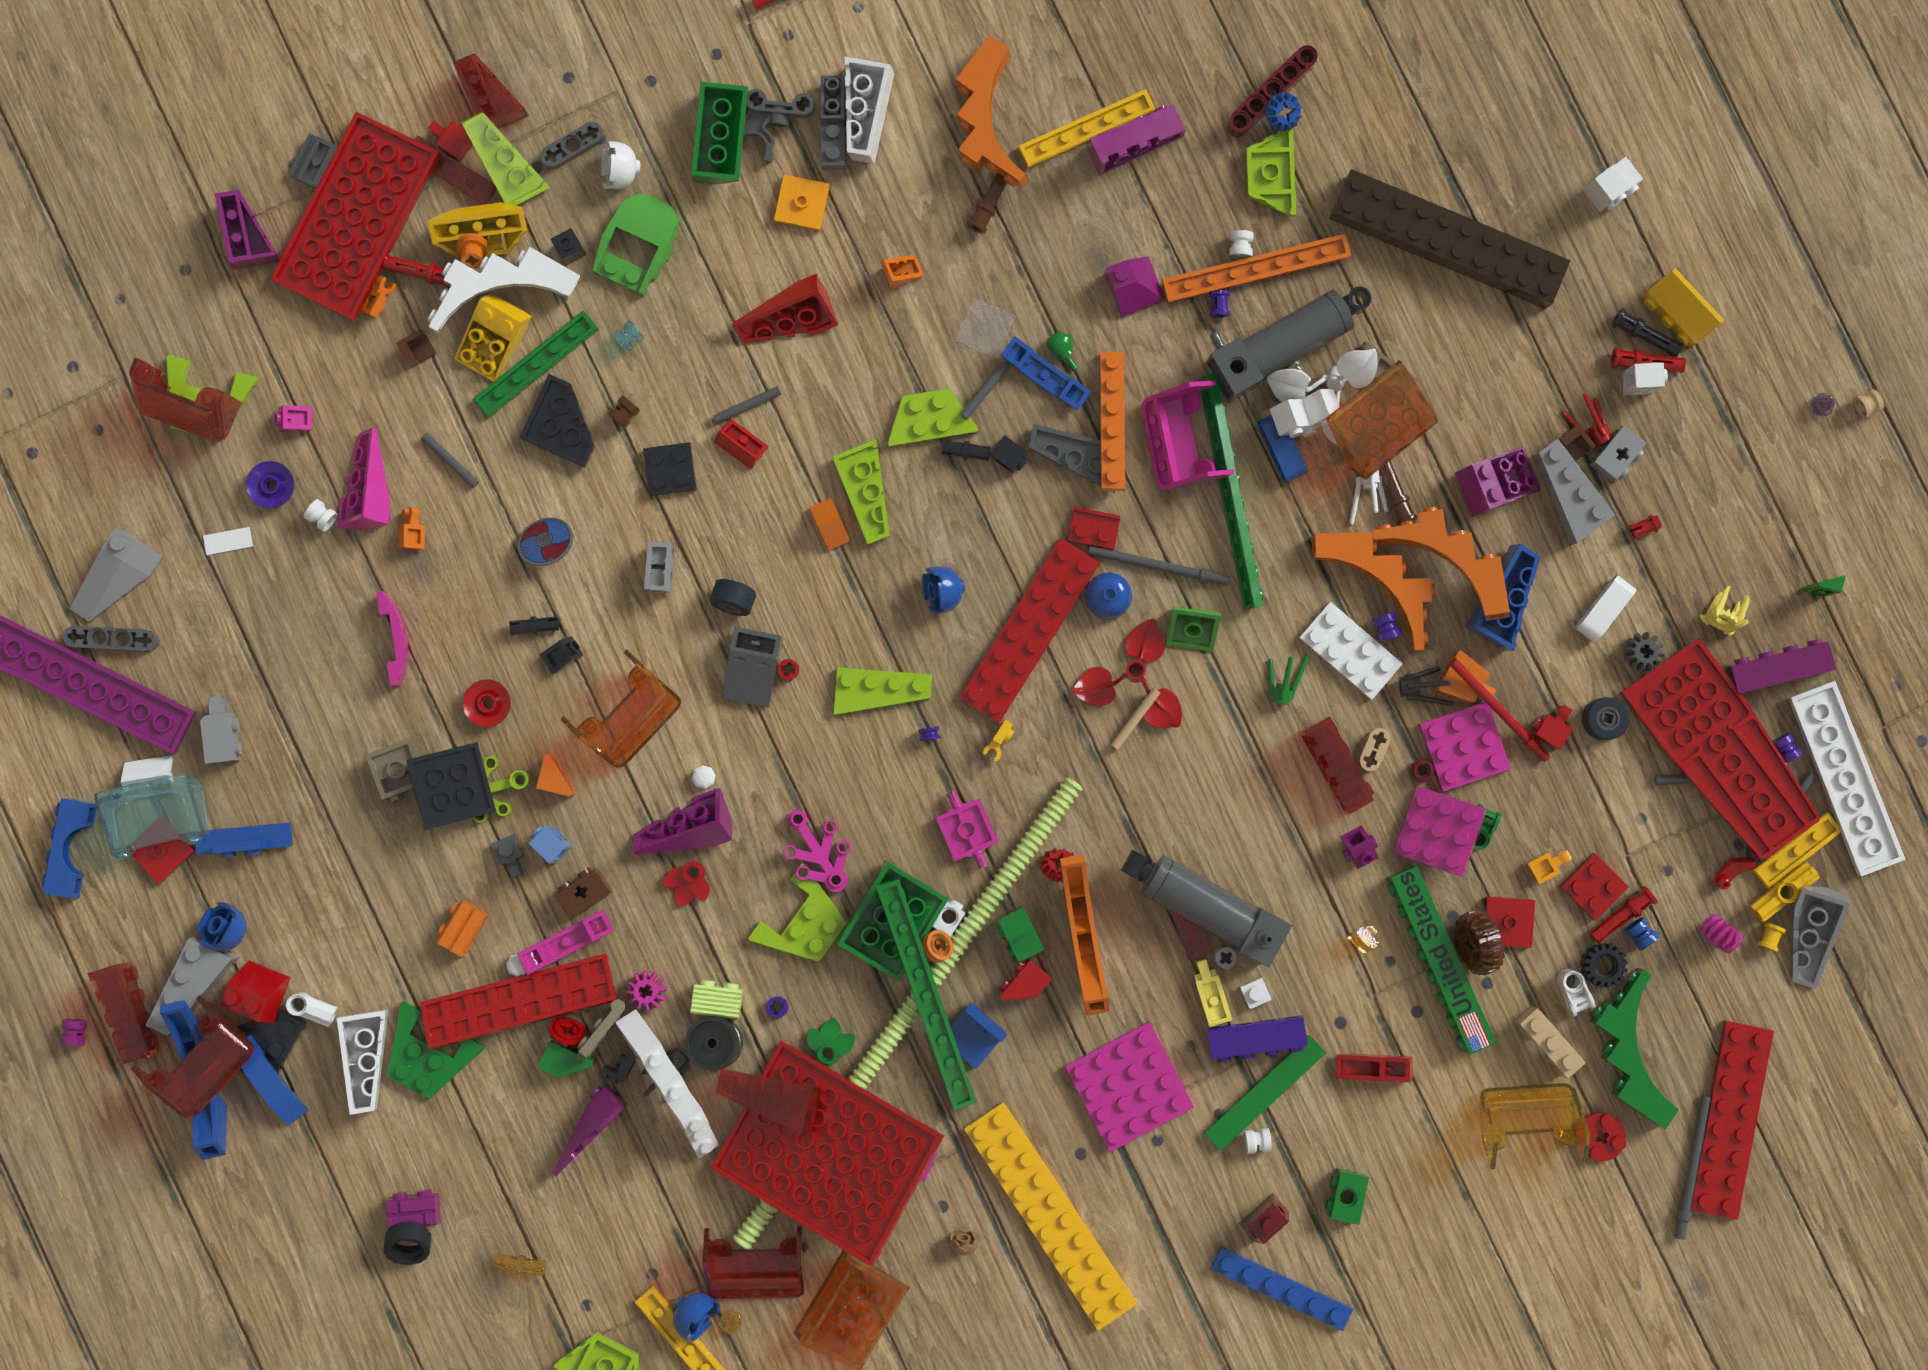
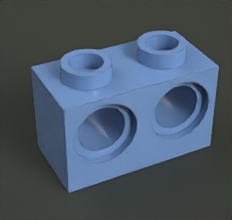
[528,826,574,864]

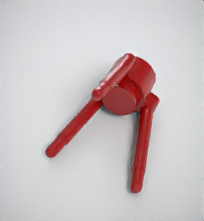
[1561,393,1612,447]

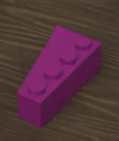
[1087,104,1186,176]
[1730,638,1836,694]

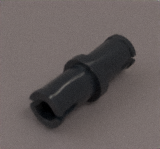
[941,439,991,461]
[509,616,559,636]

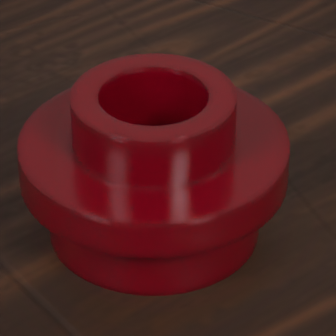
[1410,759,1434,783]

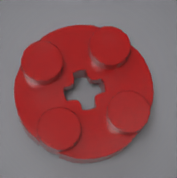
[1576,1112,1626,1161]

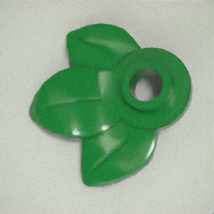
[807,1018,855,1066]

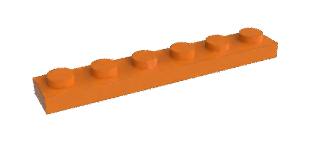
[1099,351,1126,491]

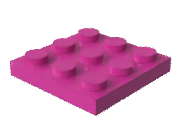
[1419,702,1511,792]
[1393,786,1487,877]

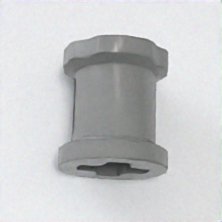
[1213,946,1237,969]

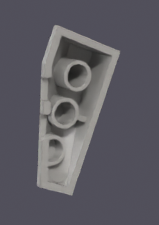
[69,527,164,622]
[1792,887,1851,989]

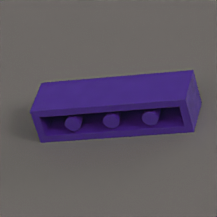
[1207,1015,1308,1062]

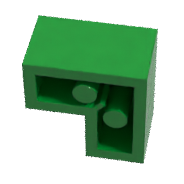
[995,906,1045,962]

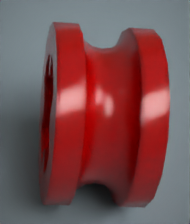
[777,659,799,681]

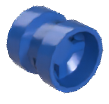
[1624,917,1659,951]

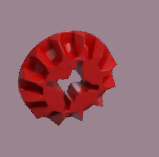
[1040,848,1074,882]
[548,1017,587,1048]

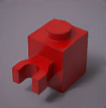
[428,121,473,163]
[1531,705,1573,750]

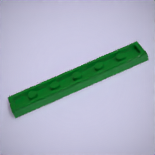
[473,310,599,418]
[1204,1035,1326,1151]

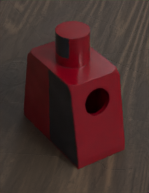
[1239,1193,1289,1244]

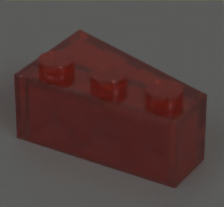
[453,53,529,129]

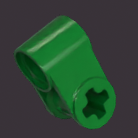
[1473,803,1502,851]

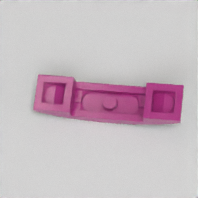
[376,591,408,687]
[517,909,614,975]

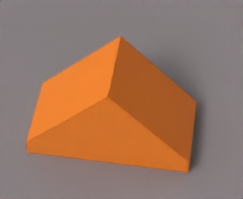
[880,255,924,290]
[810,498,850,551]
[536,753,576,797]

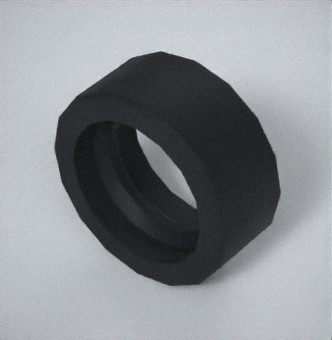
[384,1222,431,1265]

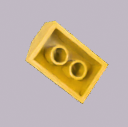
[1641,268,1724,348]

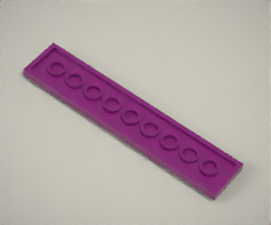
[0,615,197,755]

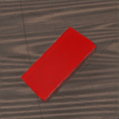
[714,419,769,469]

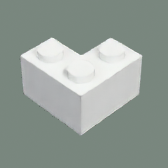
[1583,157,1643,212]
[1270,389,1343,438]

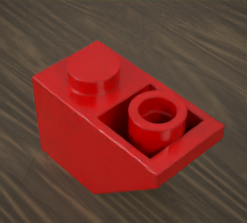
[999,959,1052,1000]

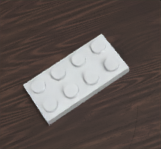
[1299,602,1403,700]

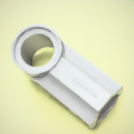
[286,992,338,1027]

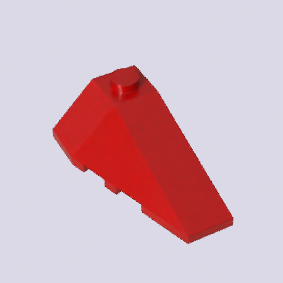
[732,274,838,343]

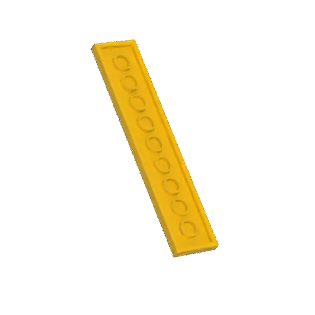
[964,1101,1138,1331]

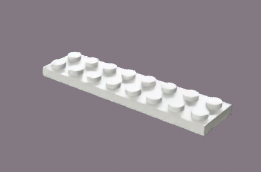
[1788,681,1906,877]

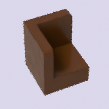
[396,330,436,368]
[1559,424,1596,462]

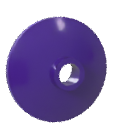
[246,461,294,509]

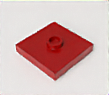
[126,816,196,884]
[1485,896,1535,948]

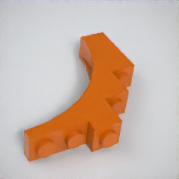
[955,35,1028,190]
[1372,507,1510,621]
[1312,532,1436,652]
[1060,855,1110,1016]

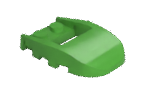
[592,194,679,297]

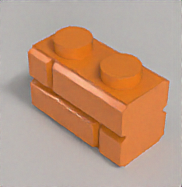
[437,900,490,957]

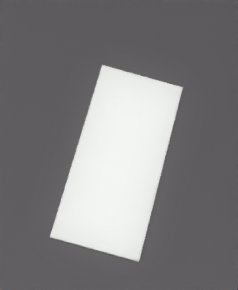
[203,527,253,555]

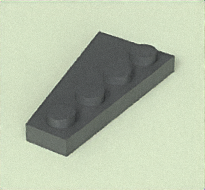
[1028,424,1126,493]

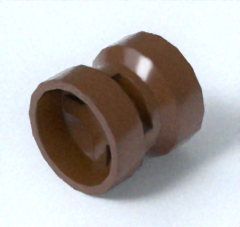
[607,395,641,429]

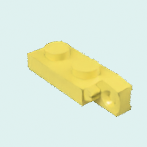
[1194,958,1233,1027]

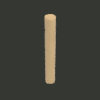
[1111,687,1161,750]

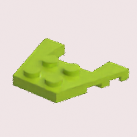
[167,355,259,441]
[748,862,847,962]

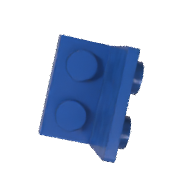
[950,1001,1007,1069]

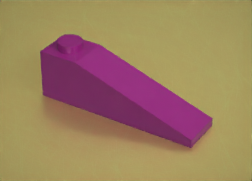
[633,788,732,855]
[553,1085,628,1176]

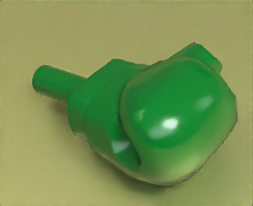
[1046,331,1078,371]

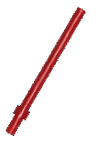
[1449,658,1550,762]

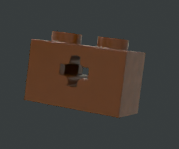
[555,867,614,920]

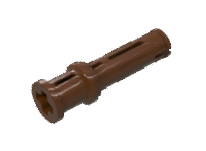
[966,172,1007,234]
[1374,453,1418,526]

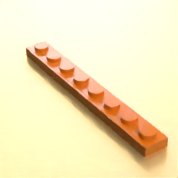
[1162,233,1351,303]

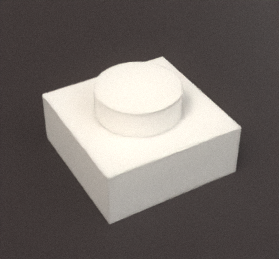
[1240,977,1272,1009]

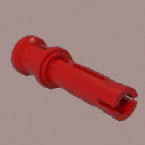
[383,255,451,289]
[1610,347,1686,373]
[1589,886,1658,944]

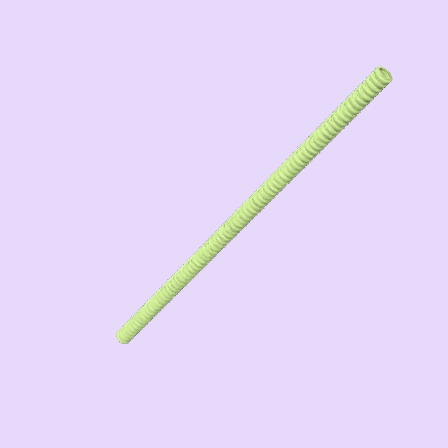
[733,777,1083,1249]

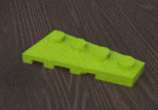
[832,439,890,545]
[834,667,932,715]

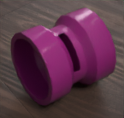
[60,1019,87,1046]

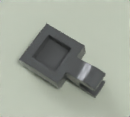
[491,834,524,878]

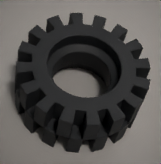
[1580,943,1628,987]

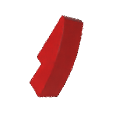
[1336,1054,1413,1082]

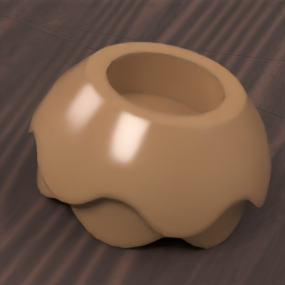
[948,1229,979,1255]

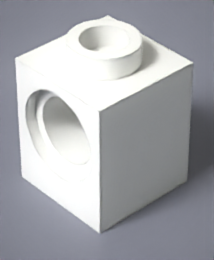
[932,899,965,937]

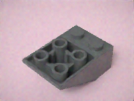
[722,626,783,708]

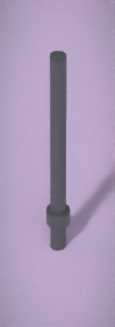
[1088,545,1229,585]
[1675,1095,1711,1240]

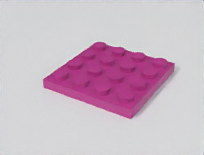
[1065,1021,1195,1152]

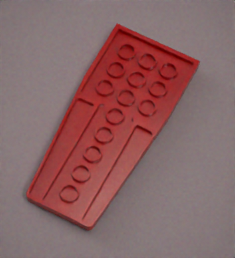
[1620,638,1820,860]

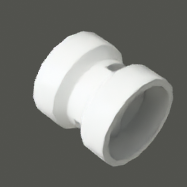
[1229,230,1254,259]
[304,499,338,532]
[1244,1128,1272,1155]

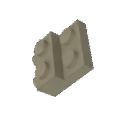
[365,738,419,803]

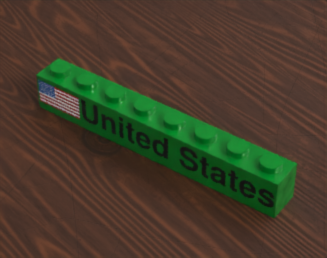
[1386,866,1496,1055]

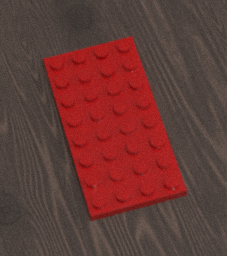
[270,112,441,322]

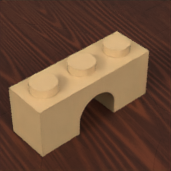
[1513,1006,1586,1079]

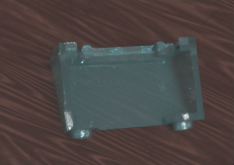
[94,774,210,860]

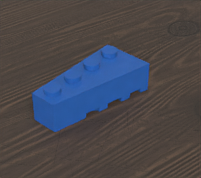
[1465,544,1540,651]

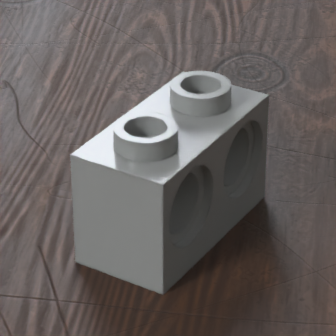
[644,542,675,593]

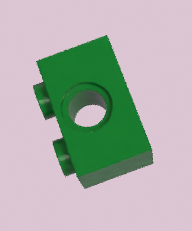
[1325,1168,1369,1225]

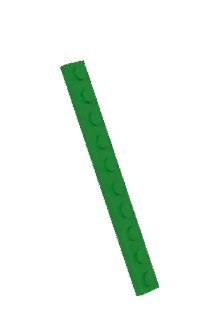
[1198,373,1263,611]
[875,878,977,1111]

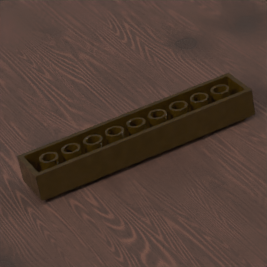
[1329,169,1571,309]

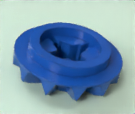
[1266,93,1302,131]

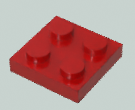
[1559,853,1629,921]

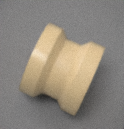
[1854,389,1884,419]

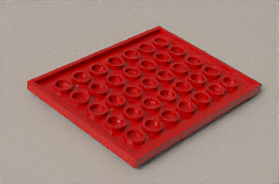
[711,1040,945,1267]

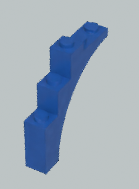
[160,1000,227,1160]

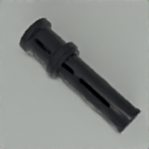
[1611,308,1683,357]

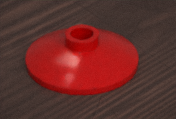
[463,679,511,727]

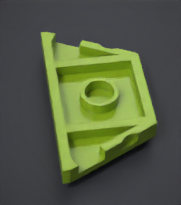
[1246,128,1297,217]
[888,388,979,447]
[553,1332,639,1370]

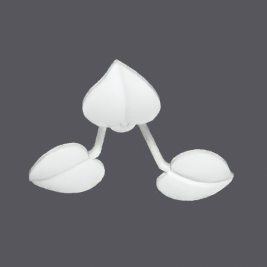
[1267,349,1378,447]

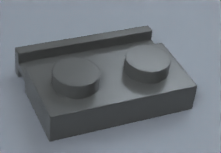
[288,133,338,188]

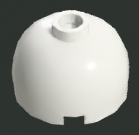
[601,141,640,189]

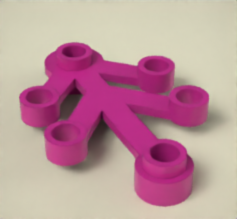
[783,810,851,892]

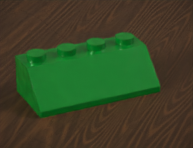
[691,82,748,185]

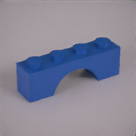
[41,798,98,898]

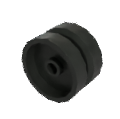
[685,1017,743,1070]

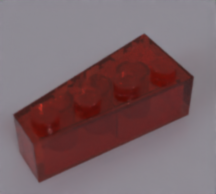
[1299,716,1374,815]
[87,962,159,1064]

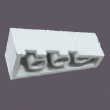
[337,1009,389,1115]

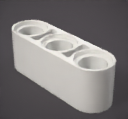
[1575,575,1636,643]

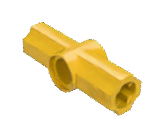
[1749,861,1820,922]

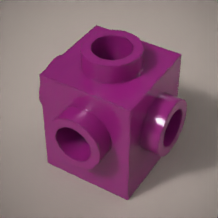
[1340,826,1378,869]

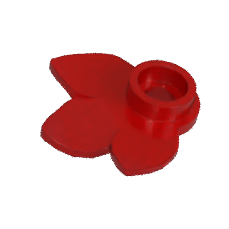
[662,861,710,906]

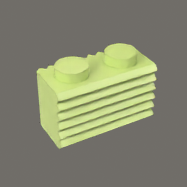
[690,980,744,1019]

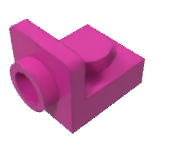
[274,405,312,432]

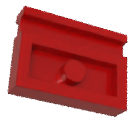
[1067,507,1121,550]

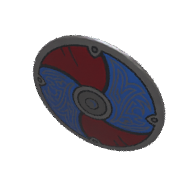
[518,518,573,566]

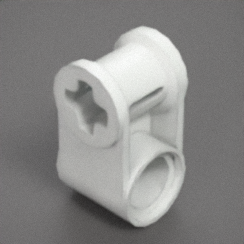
[1557,968,1596,1017]

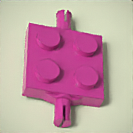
[936,790,998,869]

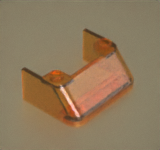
[561,649,681,768]

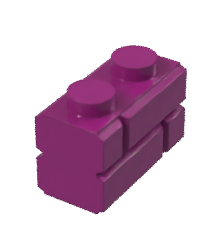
[386,1189,441,1229]

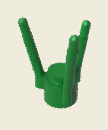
[1267,654,1310,705]

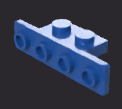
[195,823,293,858]

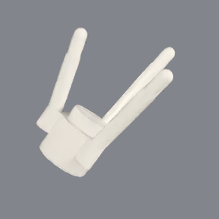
[1349,468,1389,525]

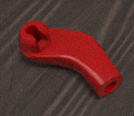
[1714,857,1755,890]

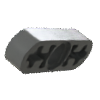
[540,122,604,169]

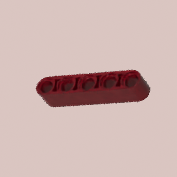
[1227,45,1318,138]

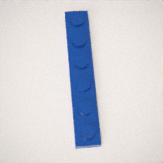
[1211,1246,1353,1331]

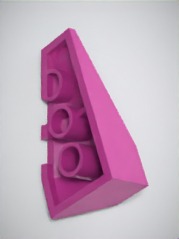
[337,427,391,530]

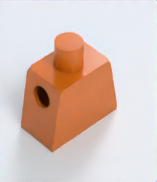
[1434,650,1496,704]

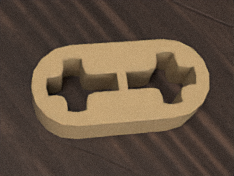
[1358,728,1390,772]

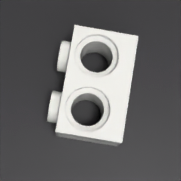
[1622,362,1668,396]

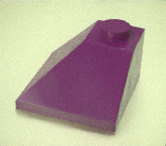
[1104,256,1165,317]

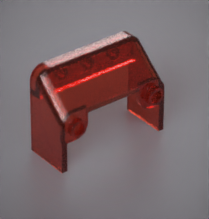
[131,995,254,1119]
[702,1226,804,1299]

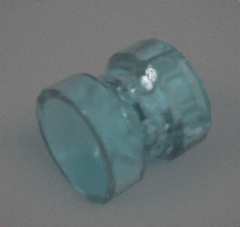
[611,320,644,353]

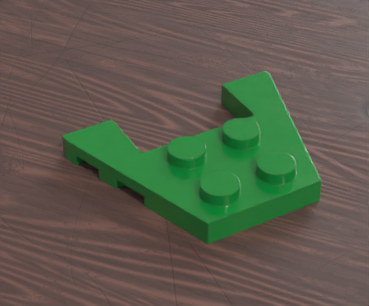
[387,1001,486,1099]

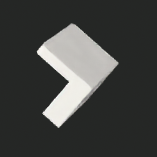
[121,755,177,799]

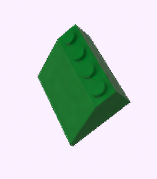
[836,860,949,981]

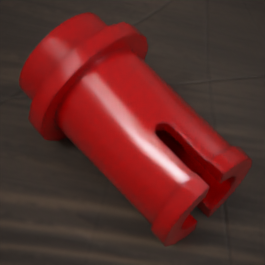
[1629,515,1662,539]

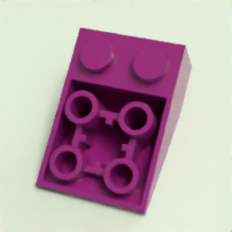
[1455,447,1541,517]

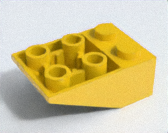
[454,293,532,382]

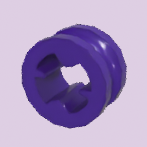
[918,726,941,741]
[766,996,789,1018]

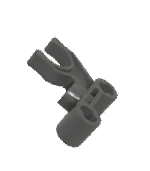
[743,89,815,163]

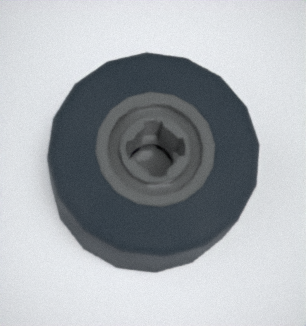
[710,579,756,616]
[1582,697,1629,740]

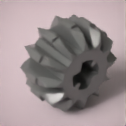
[1622,632,1665,672]

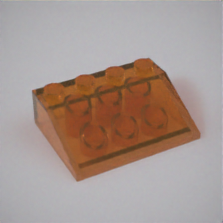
[1325,360,1438,480]
[793,1250,909,1370]

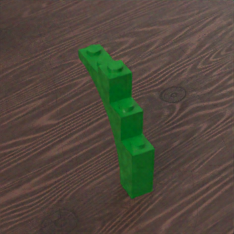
[1590,968,1679,1129]

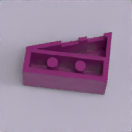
[215,190,279,270]

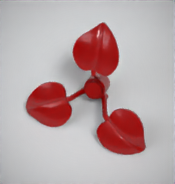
[1073,619,1182,728]

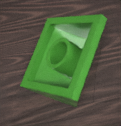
[1166,607,1221,652]

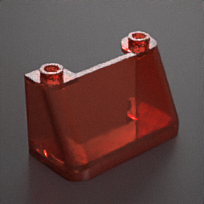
[129,358,242,443]

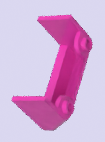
[1141,381,1235,490]

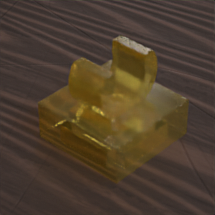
[1347,924,1379,954]

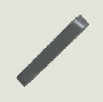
[63,626,159,652]

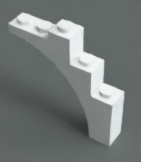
[427,247,580,333]
[615,1009,719,1158]

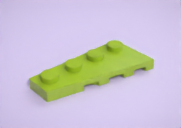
[461,112,550,206]

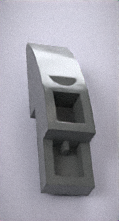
[821,75,846,170]

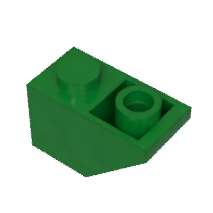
[537,1039,597,1078]

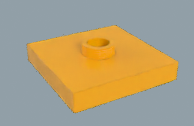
[774,174,830,231]

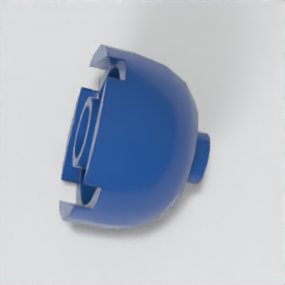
[922,566,965,615]
[1085,572,1133,620]
[197,902,247,952]
[673,1293,720,1343]

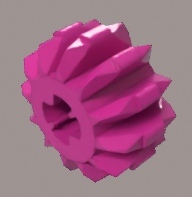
[1699,914,1743,954]
[626,970,668,1011]

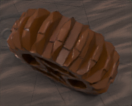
[1454,910,1505,975]

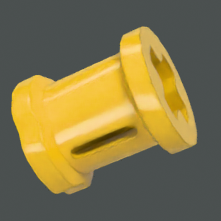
[1757,922,1786,952]

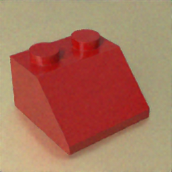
[219,961,291,1022]

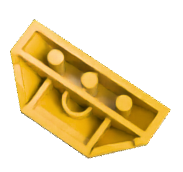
[427,202,527,259]

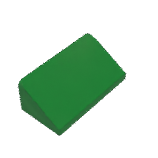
[1802,575,1846,597]

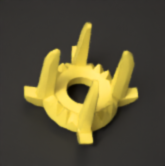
[1700,586,1750,635]

